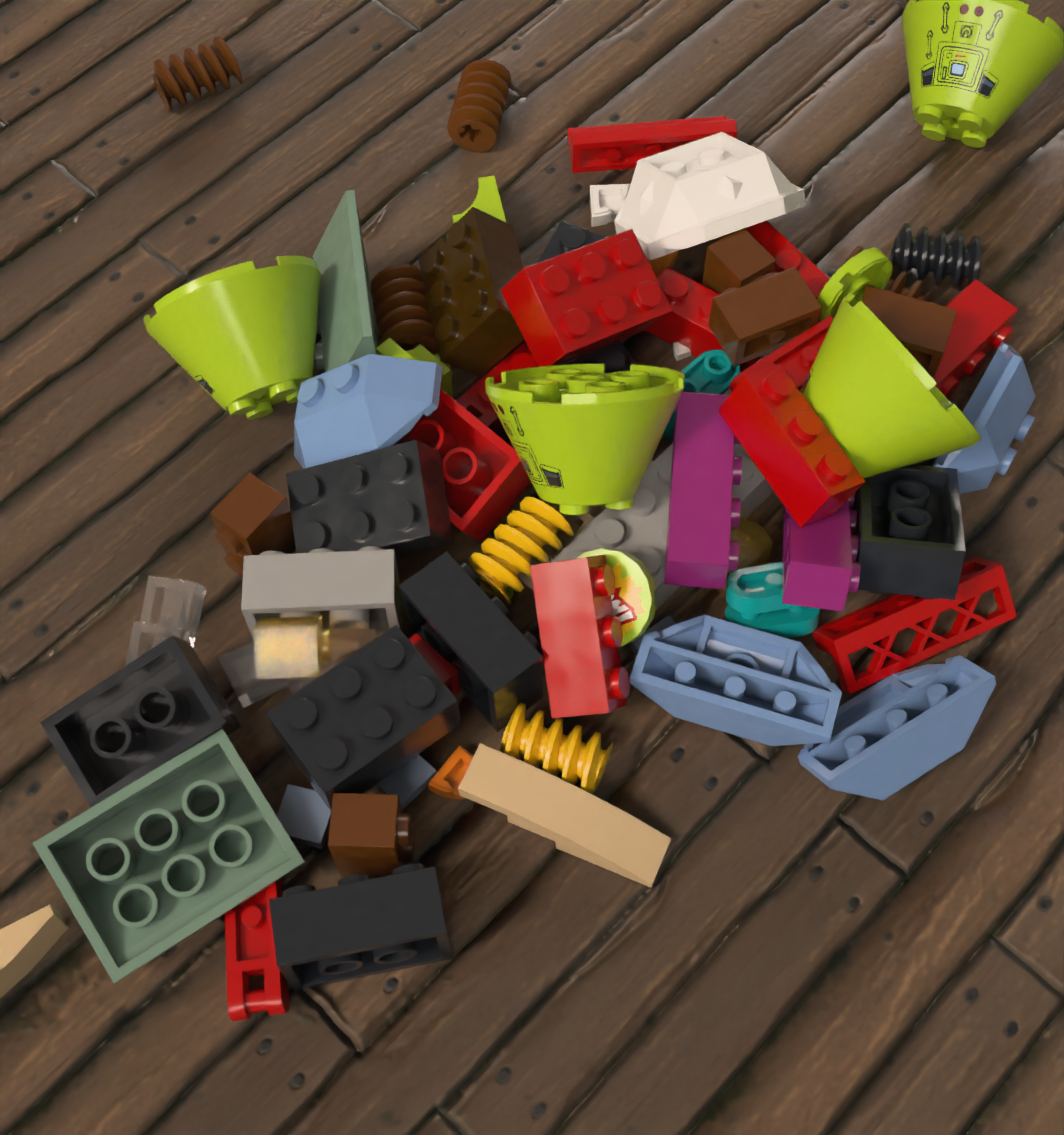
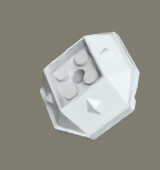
[614,132,806,260]

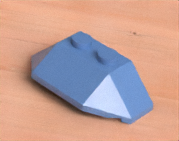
[932,342,1035,494]
[294,354,443,469]
[629,615,842,746]
[798,655,996,800]

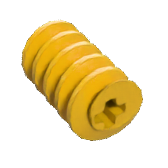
[468,497,573,606]
[500,703,613,794]

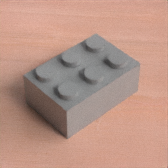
[241,546,403,652]

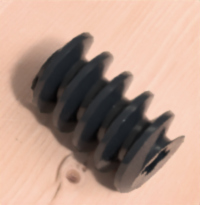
[889,223,983,289]

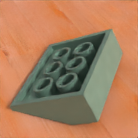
[313,190,378,372]
[33,728,305,984]

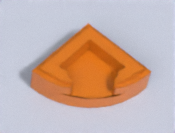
[428,745,474,799]

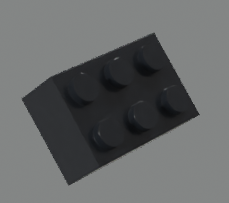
[286,440,454,557]
[853,465,966,600]
[399,551,544,732]
[266,625,461,811]
[40,636,242,808]
[269,864,453,991]

